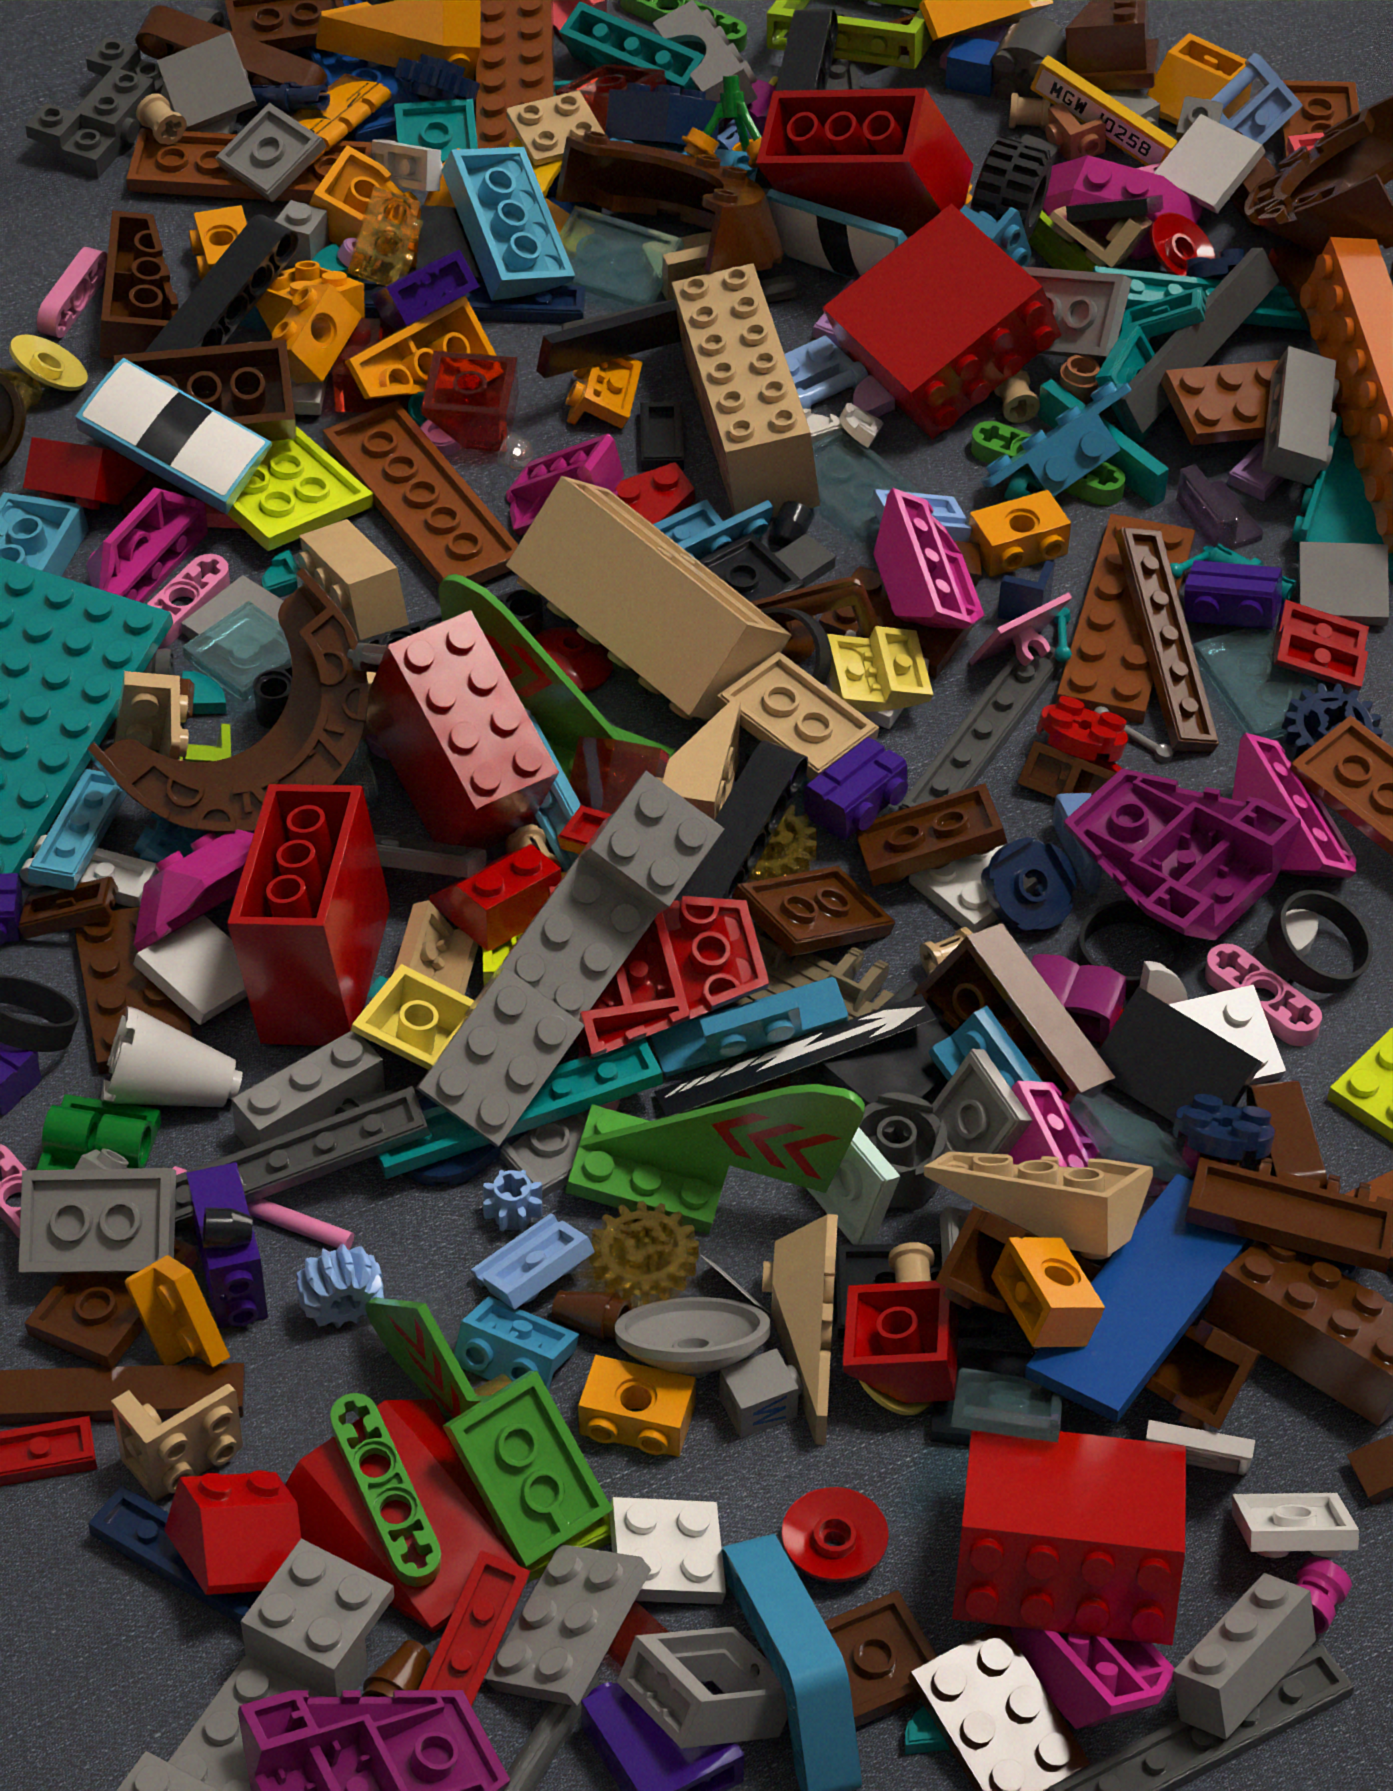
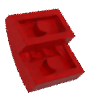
[1274,600,1369,691]

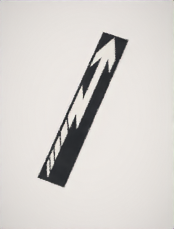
[654,994,937,1117]

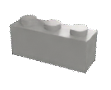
[1262,346,1339,485]
[232,1031,385,1148]
[1173,1573,1316,1739]

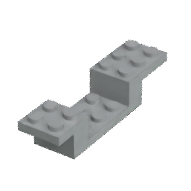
[416,771,725,1147]
[117,1538,394,1791]

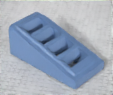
[1052,793,1102,894]

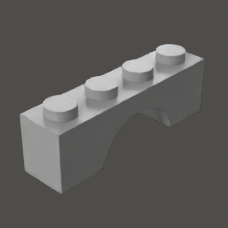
[653,0,758,120]

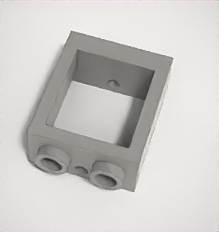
[617,1627,788,1749]

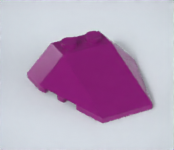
[1064,768,1301,940]
[238,1690,510,1791]

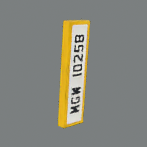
[1030,55,1178,166]

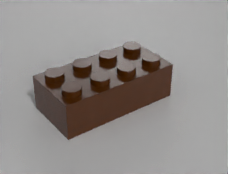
[113,339,296,441]
[1204,1241,1393,1426]

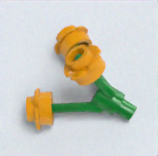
[681,75,762,168]

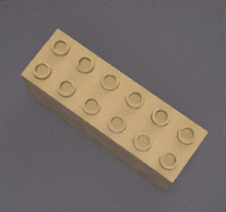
[672,263,820,518]
[506,476,792,723]

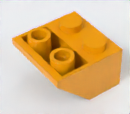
[1147,33,1252,125]
[255,261,365,335]

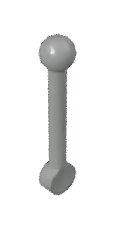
[1094,706,1174,763]

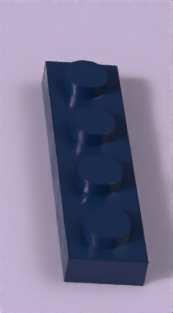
[88,1485,262,1625]

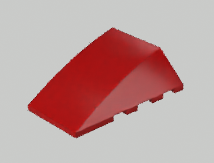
[548,887,769,1059]
[285,1399,518,1633]

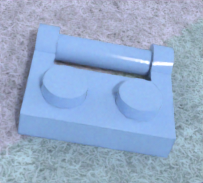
[1206,53,1303,144]
[784,335,868,409]

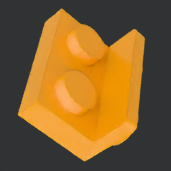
[565,356,642,429]
[125,1255,230,1367]

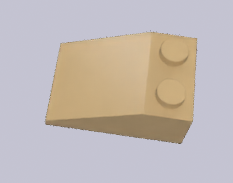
[656,700,741,820]

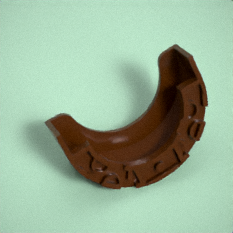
[1244,95,1393,256]
[555,131,784,272]
[87,568,368,833]
[935,1206,1261,1431]

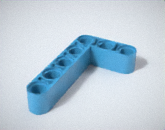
[721,1534,862,1791]

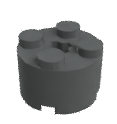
[989,16,1068,107]
[859,1092,947,1210]

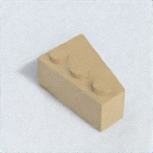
[298,519,409,641]

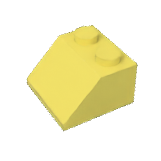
[351,964,474,1070]

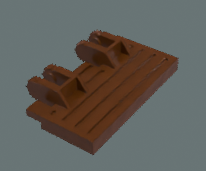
[1184,1152,1393,1274]

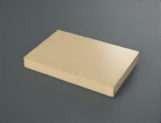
[716,651,879,780]

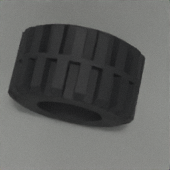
[970,136,1052,240]

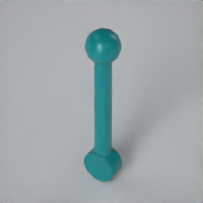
[1170,546,1215,580]
[1053,607,1072,663]

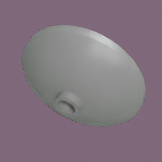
[615,1297,770,1378]

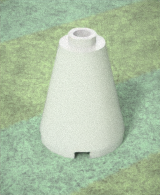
[101,1006,242,1107]

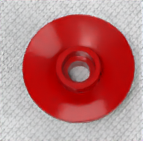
[1149,212,1216,276]
[534,627,613,692]
[782,1487,889,1582]

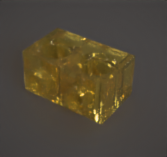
[347,186,423,286]

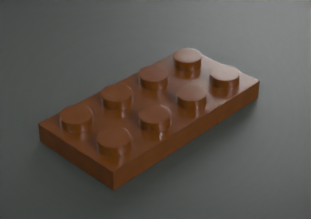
[75,906,192,1075]

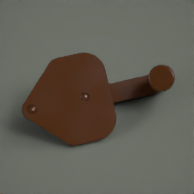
[751,577,879,664]

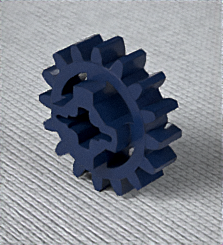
[394,54,480,102]
[1282,683,1383,758]

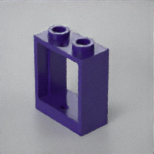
[370,249,479,332]
[186,1162,268,1329]

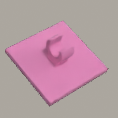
[968,592,1072,666]

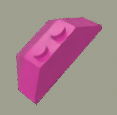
[1042,155,1203,260]
[506,433,624,535]
[86,488,208,603]
[873,488,985,629]
[1232,733,1357,878]
[134,829,254,952]
[1008,1081,1137,1252]
[1010,1626,1175,1729]

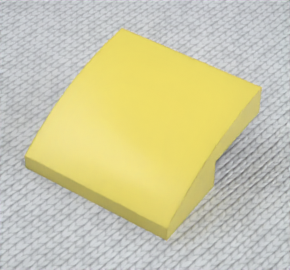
[827,626,933,712]

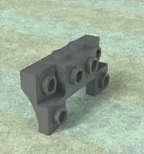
[25,37,164,179]

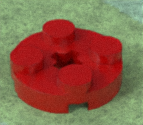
[1036,696,1128,762]

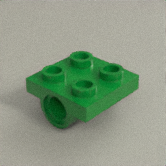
[36,1094,162,1170]

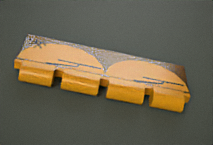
[291,73,392,166]

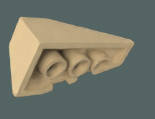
[924,1152,1153,1259]
[762,1214,838,1445]

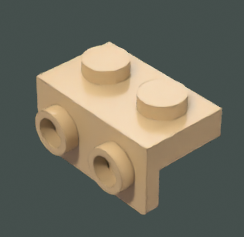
[393,900,479,995]

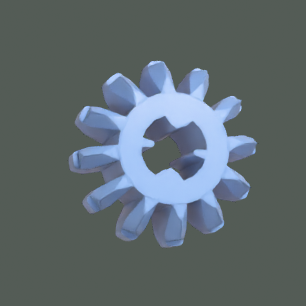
[296,1244,384,1329]

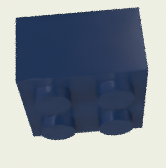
[605,83,720,146]

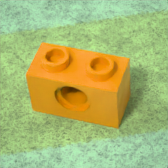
[188,205,247,281]
[271,283,362,383]
[968,490,1071,577]
[991,1237,1105,1347]
[578,1355,696,1457]

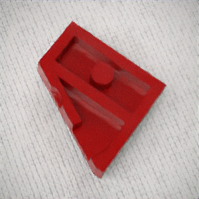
[615,462,695,524]

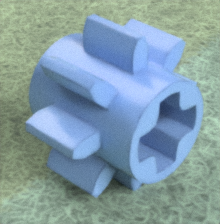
[483,1170,542,1231]

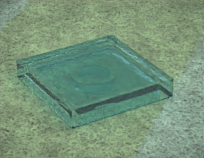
[182,601,291,702]
[1069,1093,1193,1182]

